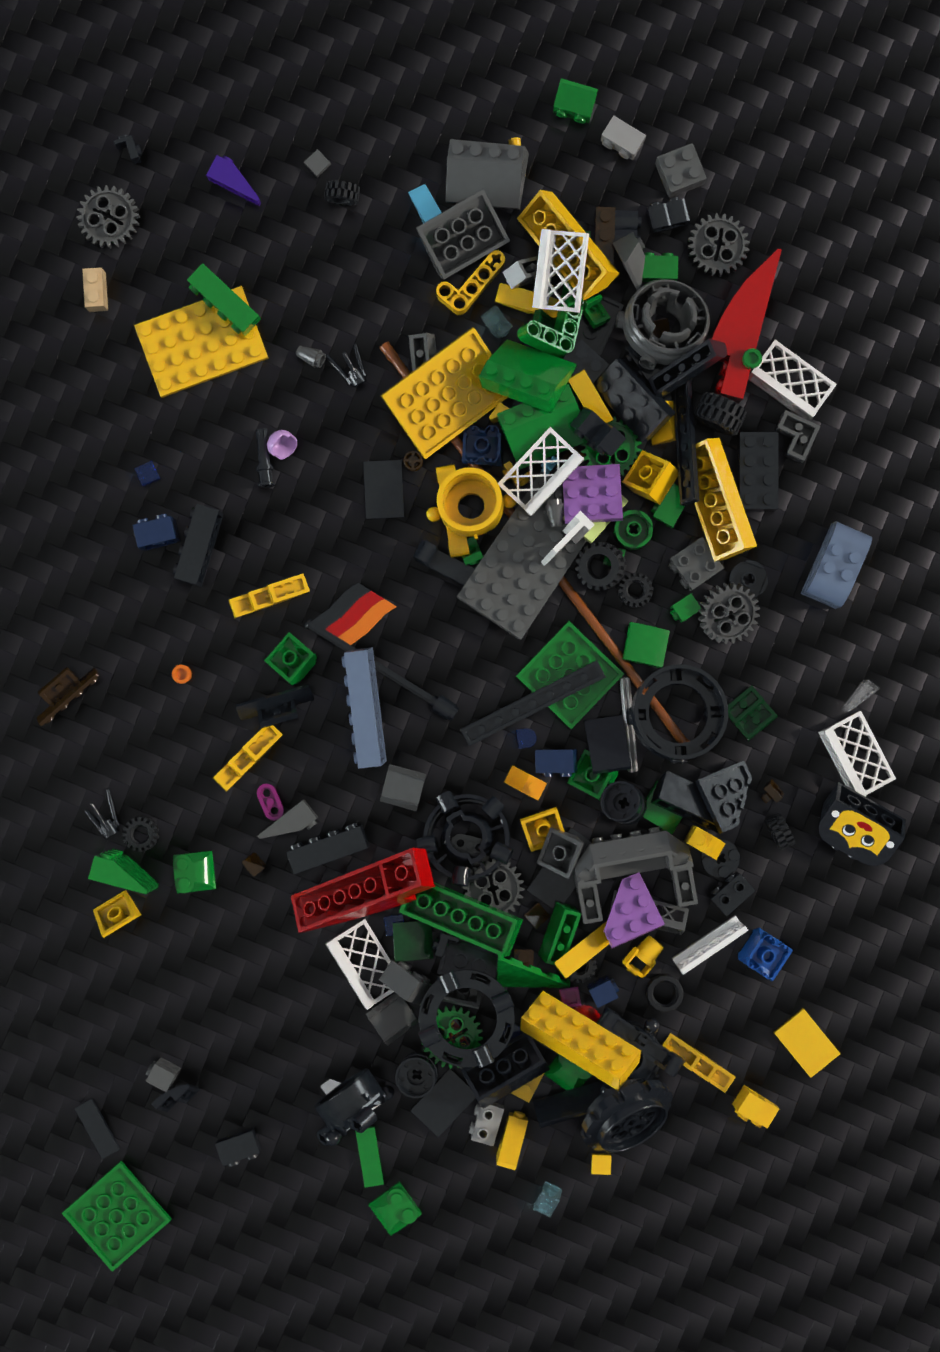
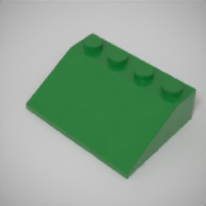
[479,339,577,413]
[497,384,587,470]
[88,848,159,894]

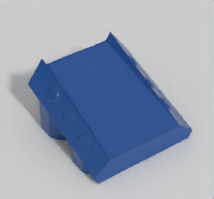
[738,927,793,981]

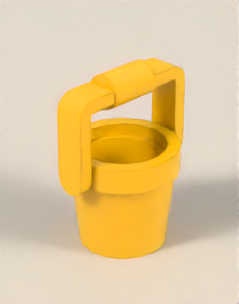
[622,935,664,978]

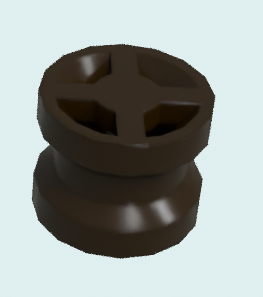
[403,451,423,472]

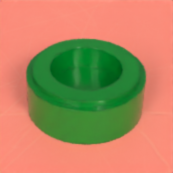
[742,348,762,369]

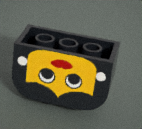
[819,782,906,866]

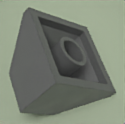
[612,232,645,290]

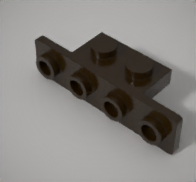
[37,667,99,726]

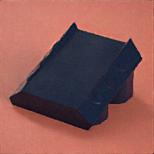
[462,425,505,467]

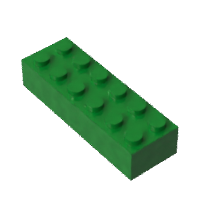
[399,882,523,957]

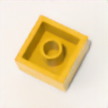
[622,450,678,505]

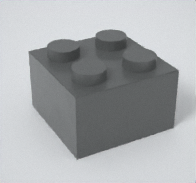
[655,143,707,198]

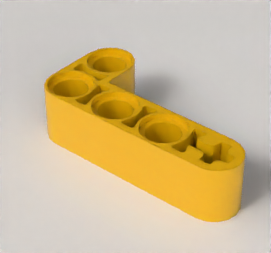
[436,250,505,315]

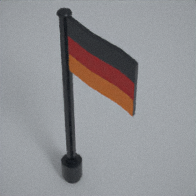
[305,583,459,721]

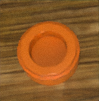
[172,665,192,684]

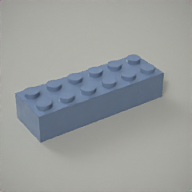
[342,647,387,769]

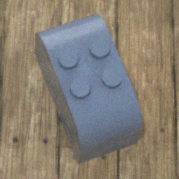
[801,521,872,609]

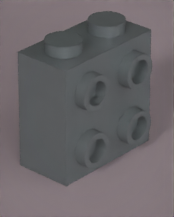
[669,537,724,591]

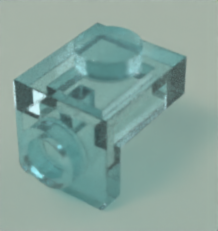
[480,305,513,338]
[533,1182,562,1217]

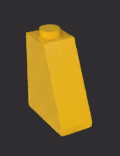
[683,825,726,860]
[496,1111,528,1170]

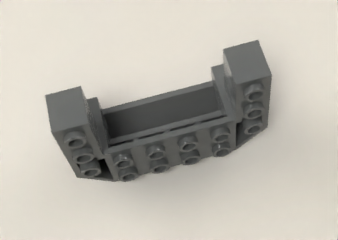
[573,827,698,924]

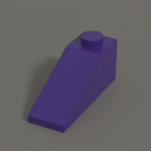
[206,155,261,206]

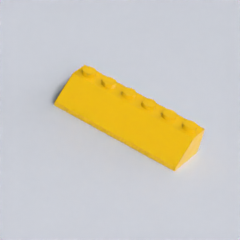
[517,190,619,300]

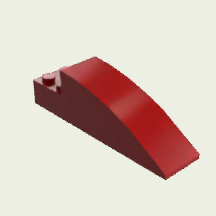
[710,249,782,404]
[291,848,435,933]

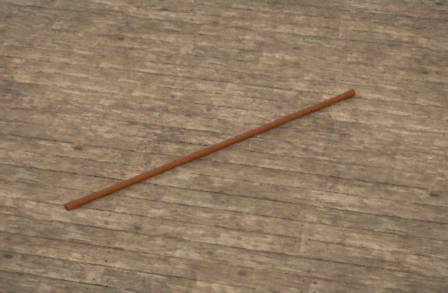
[379,342,691,760]

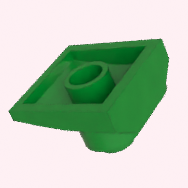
[264,632,317,685]
[567,749,618,801]
[173,851,216,893]
[544,1053,592,1091]
[368,1181,422,1236]

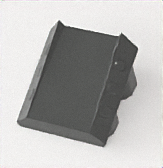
[380,764,426,811]
[366,993,419,1046]

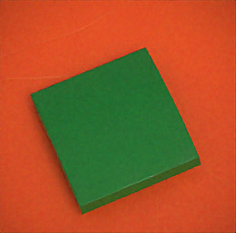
[622,622,670,668]
[643,781,683,834]

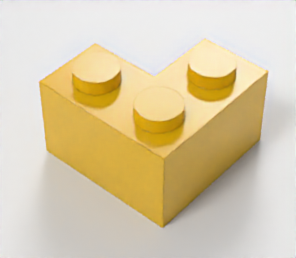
[732,1085,779,1128]

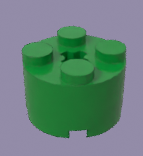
[613,510,653,550]

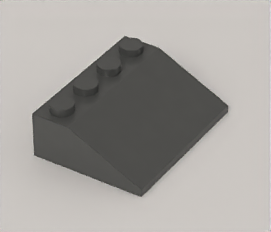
[446,139,529,210]
[416,189,510,279]

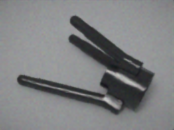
[326,344,367,387]
[85,788,120,838]

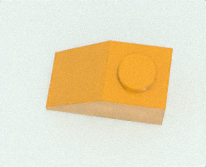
[504,765,547,800]

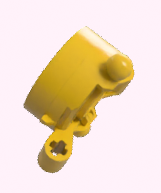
[426,464,517,558]

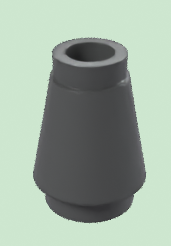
[296,345,326,368]
[545,499,564,527]

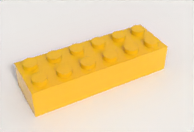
[694,438,757,561]
[520,991,641,1091]

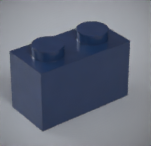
[535,749,577,777]
[587,975,619,1008]

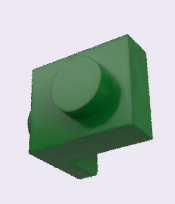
[582,294,611,329]
[462,537,483,565]

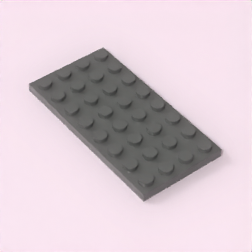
[457,472,587,640]

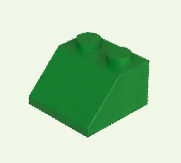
[553,78,598,124]

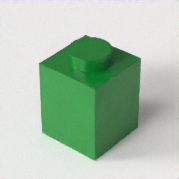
[670,593,702,623]

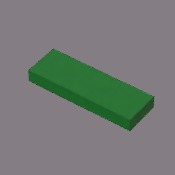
[355,1126,384,1188]

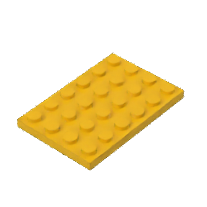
[134,286,269,398]
[380,327,508,459]

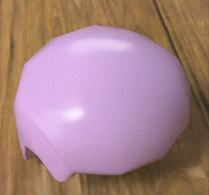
[267,430,297,460]

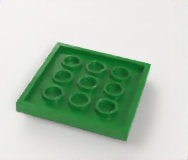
[516,621,624,729]
[62,1161,172,1272]

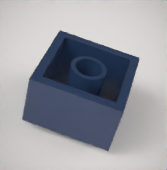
[132,514,181,551]

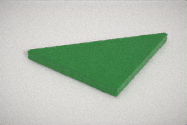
[497,953,570,988]

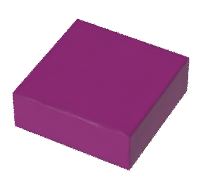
[559,986,582,1008]

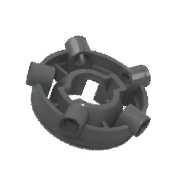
[616,279,710,370]

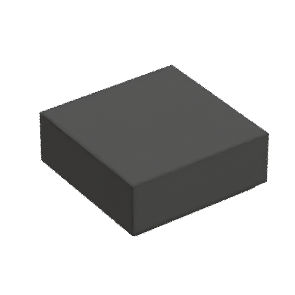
[304,149,331,177]

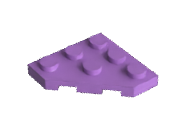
[603,872,665,948]

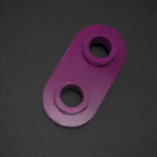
[257,783,284,821]

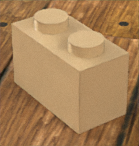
[82,268,108,312]

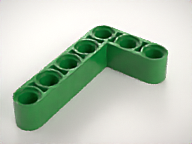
[517,281,585,358]

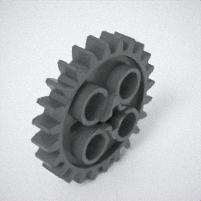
[76,185,140,249]
[687,213,750,277]
[698,582,760,644]
[462,859,525,913]

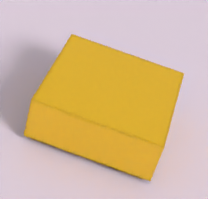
[591,1153,611,1175]

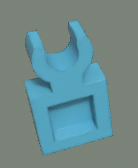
[540,456,557,474]

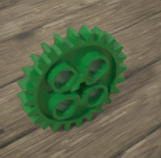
[580,416,642,477]
[421,1004,483,1069]

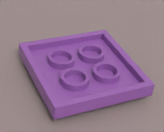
[563,464,623,524]

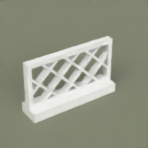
[532,229,589,313]
[748,340,837,421]
[498,427,584,516]
[541,511,595,566]
[818,711,896,797]
[672,915,748,975]
[325,919,394,1010]

